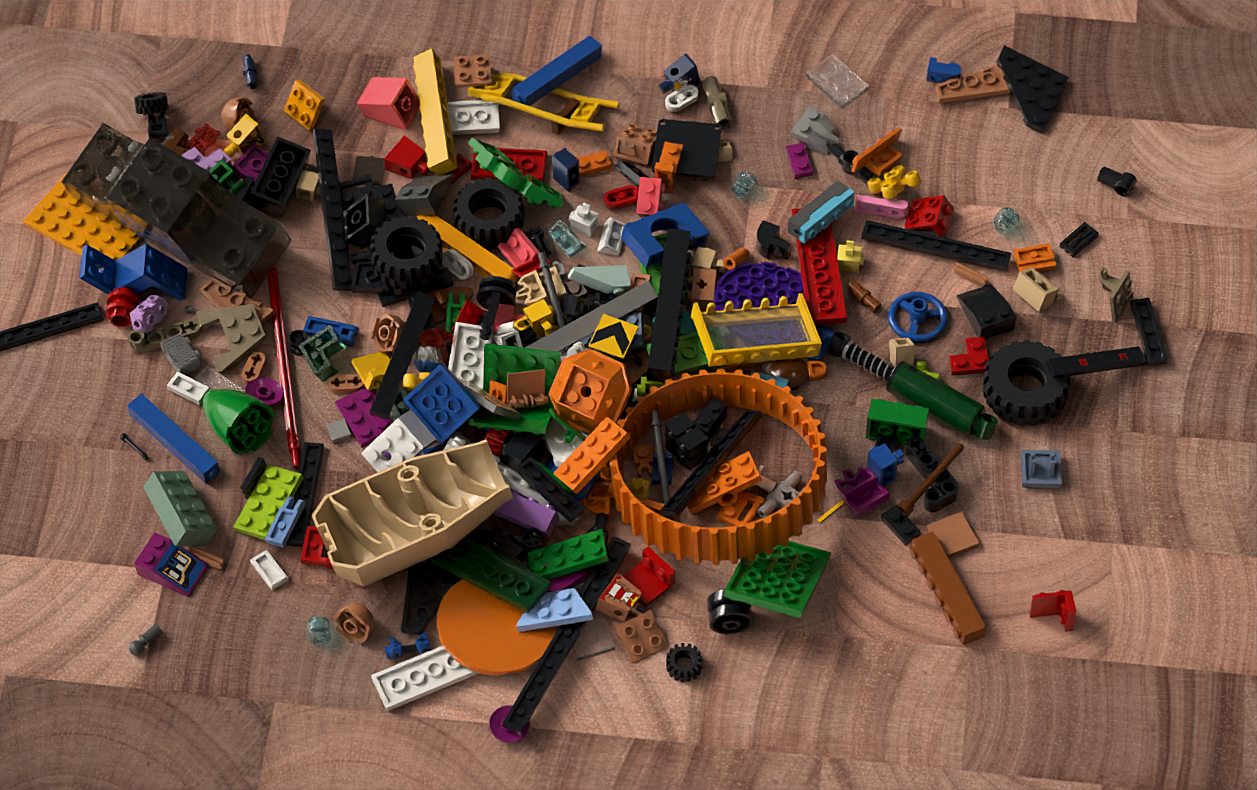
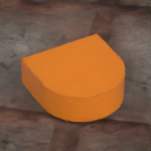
[807,361,827,381]

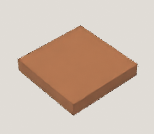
[926,512,979,558]

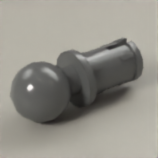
[129,623,163,656]

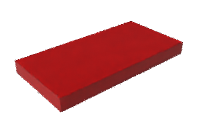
[471,148,547,183]

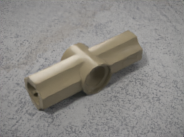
[702,76,732,128]

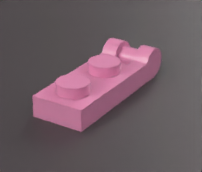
[855,195,908,220]

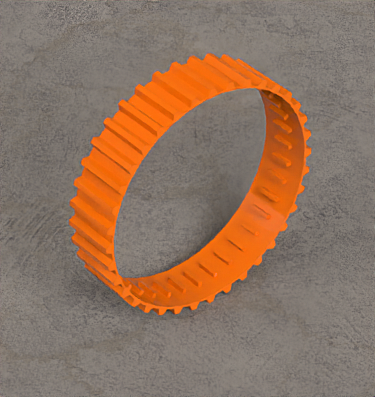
[609,368,827,565]

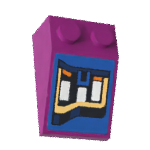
[134,532,208,597]

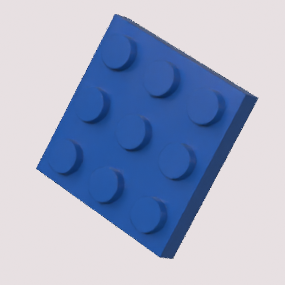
[403,362,482,444]

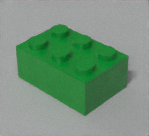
[866,398,929,446]

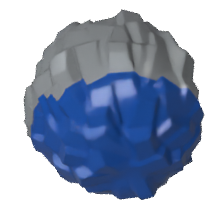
[413,346,443,373]

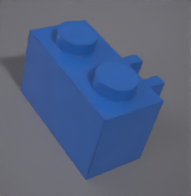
[867,443,904,487]

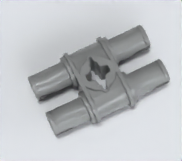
[757,471,805,518]

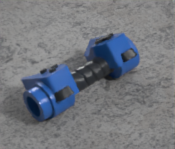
[385,631,430,659]

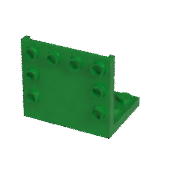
[469,344,561,435]

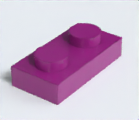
[786,142,813,179]

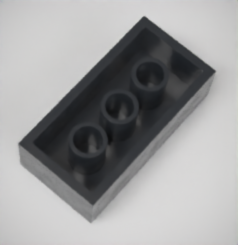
[248,136,311,218]

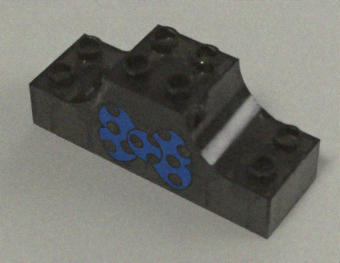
[61,123,292,299]

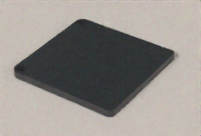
[652,119,722,178]

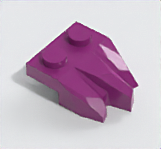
[834,467,890,516]

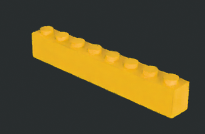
[413,48,457,175]

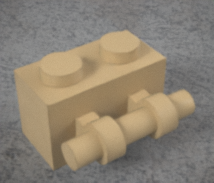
[1013,267,1063,311]

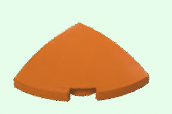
[579,481,614,515]

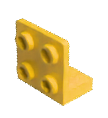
[352,351,390,390]

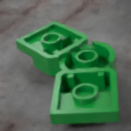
[468,137,563,209]

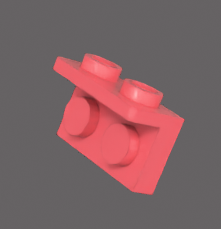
[636,177,665,215]
[498,228,540,268]

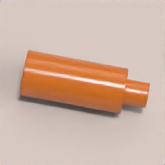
[723,248,749,270]

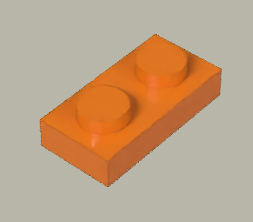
[577,150,611,177]

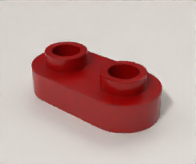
[604,185,639,209]

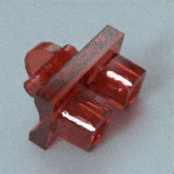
[185,123,221,156]
[419,328,453,347]

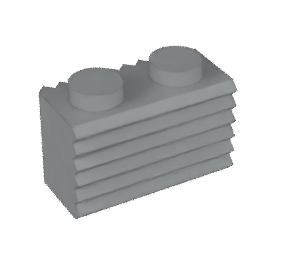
[160,333,202,376]

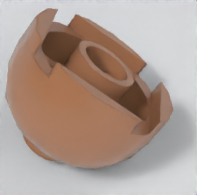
[221,97,255,131]
[371,314,405,352]
[333,603,375,644]

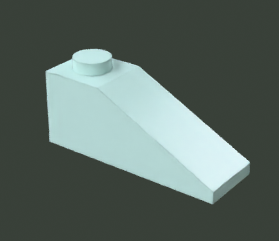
[568,265,631,296]

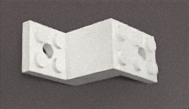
[361,410,438,472]

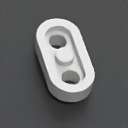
[665,85,698,112]
[442,249,474,280]

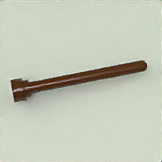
[897,444,964,517]

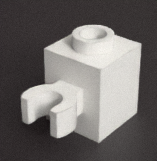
[569,203,599,237]

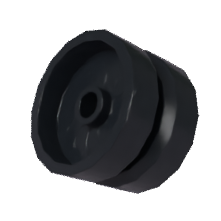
[707,589,753,634]

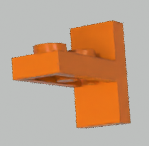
[654,141,683,193]

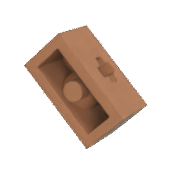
[687,268,717,311]

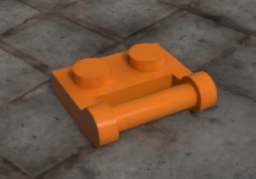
[716,490,766,526]

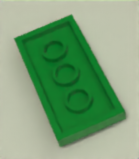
[527,529,609,580]

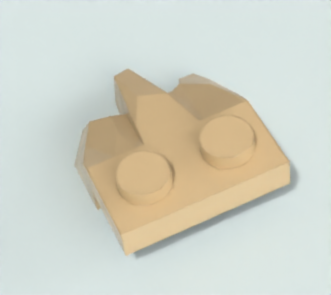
[516,266,568,306]

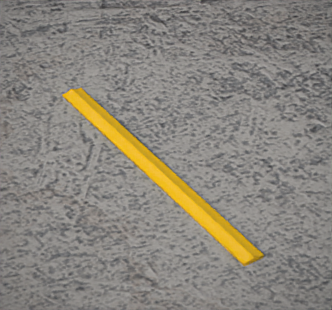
[817,500,845,523]

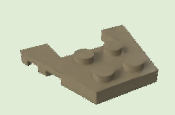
[196,304,267,375]

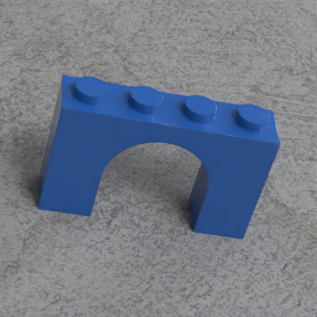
[621,203,710,268]

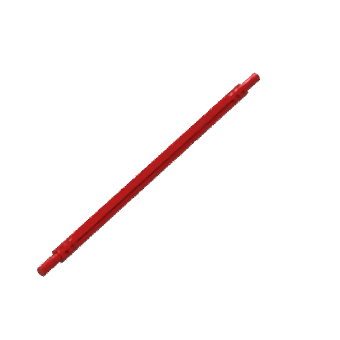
[265,250,300,469]

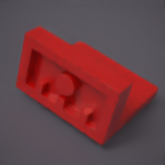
[623,546,675,606]
[1029,590,1077,632]

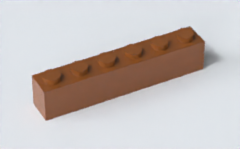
[910,531,986,645]

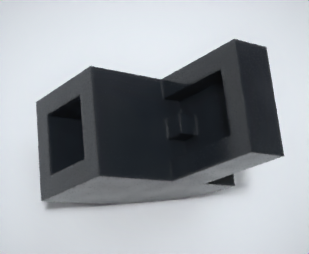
[756,220,791,260]

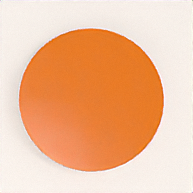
[437,579,557,676]

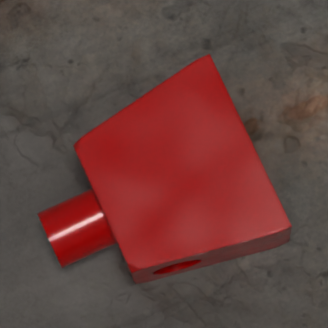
[384,135,430,179]

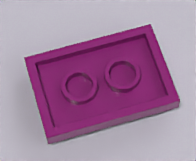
[335,387,392,448]

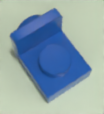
[652,453,673,485]

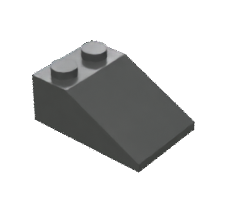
[395,174,454,216]

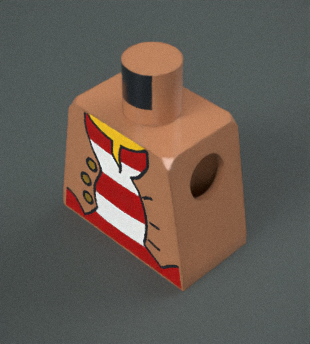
[595,573,647,621]

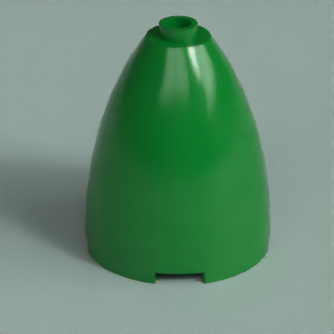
[203,389,275,455]

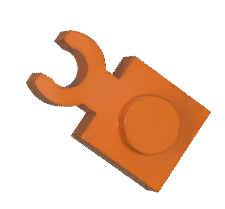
[633,445,653,478]

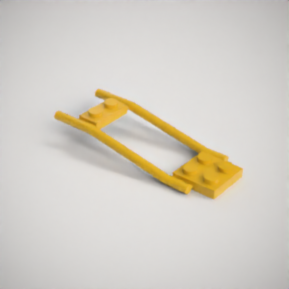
[468,72,620,132]

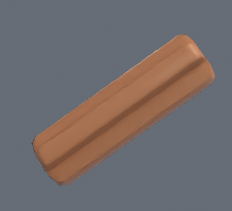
[953,262,988,286]
[188,546,224,569]

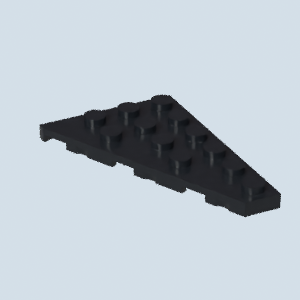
[401,529,491,634]

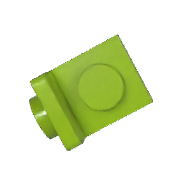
[637,377,665,397]

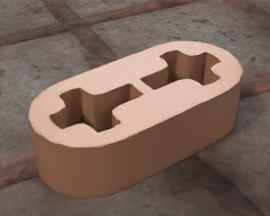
[241,352,266,385]
[328,374,365,395]

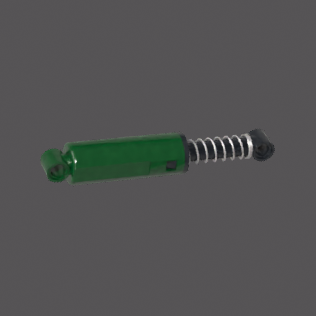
[827,331,998,440]

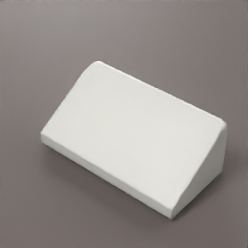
[598,217,626,256]

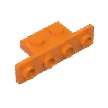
[851,127,902,176]

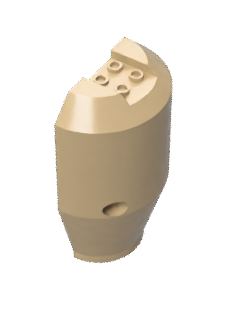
[312,439,514,587]

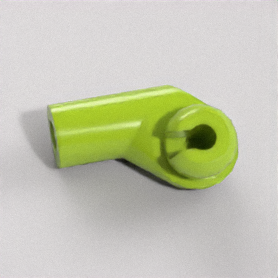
[915,360,939,380]

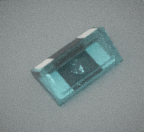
[547,220,586,257]

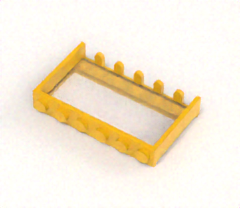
[691,293,822,366]

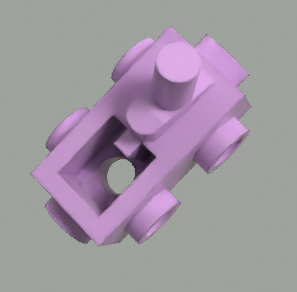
[130,295,168,333]

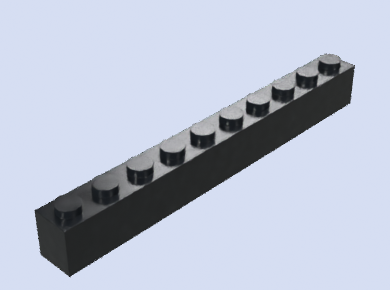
[646,228,693,383]

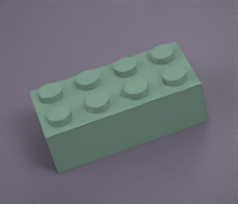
[143,471,217,546]

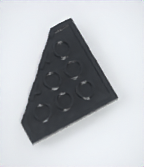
[996,45,1069,134]

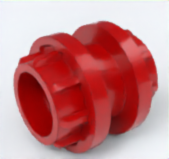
[105,287,140,328]

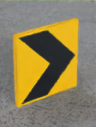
[588,314,639,359]

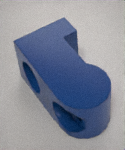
[926,57,961,83]

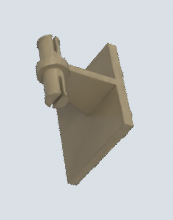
[1099,267,1133,322]

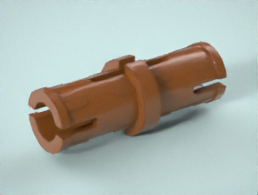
[847,280,882,313]

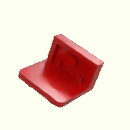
[904,195,954,238]

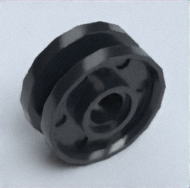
[476,276,518,309]

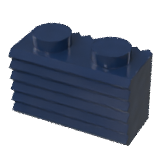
[552,148,580,191]

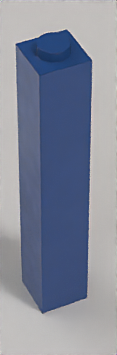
[512,35,602,106]
[127,393,220,484]

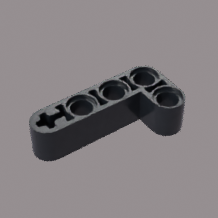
[906,437,959,512]

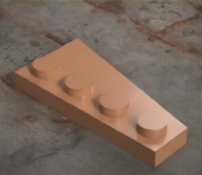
[935,65,1010,103]
[198,277,275,325]

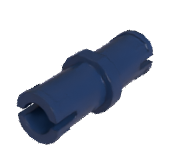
[242,54,258,89]

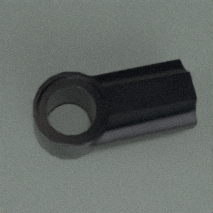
[1097,166,1137,197]

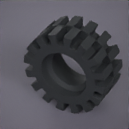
[134,92,169,115]
[666,643,702,682]

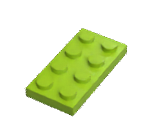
[233,465,303,540]

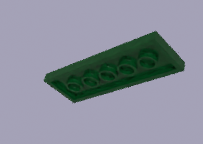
[431,537,551,613]

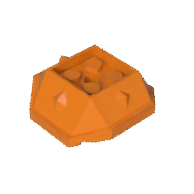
[548,349,632,434]

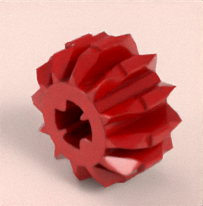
[484,428,512,457]

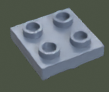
[1021,450,1062,488]

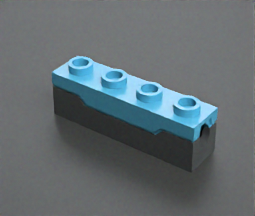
[788,181,855,244]

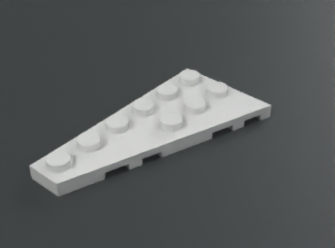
[444,431,549,506]

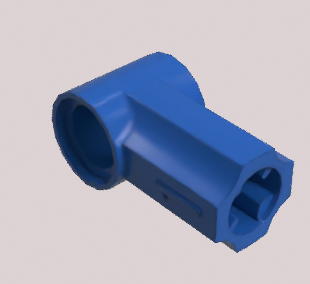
[808,325,836,361]

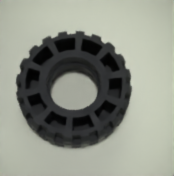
[983,340,1071,426]

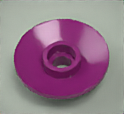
[245,378,283,406]
[489,705,530,743]

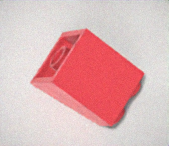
[357,77,420,130]

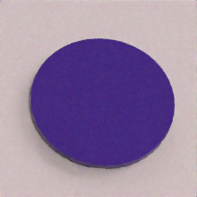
[713,262,823,346]

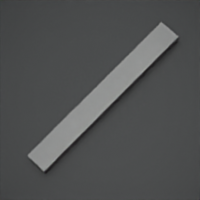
[525,280,658,351]

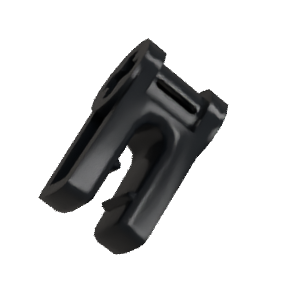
[148,111,168,143]

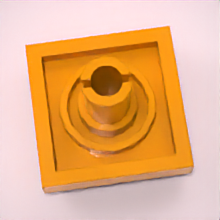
[284,79,325,130]

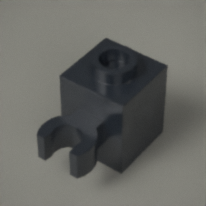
[561,293,593,325]

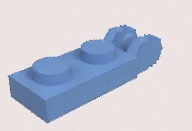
[265,496,305,548]

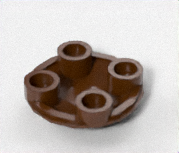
[770,358,809,390]

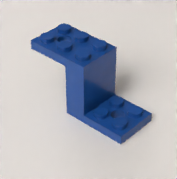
[79,244,188,301]

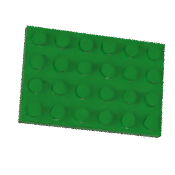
[723,541,831,618]

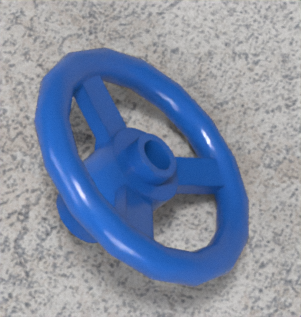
[888,292,948,342]

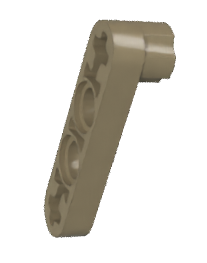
[127,319,202,354]

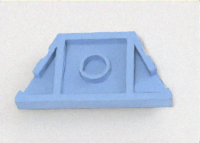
[516,588,593,632]

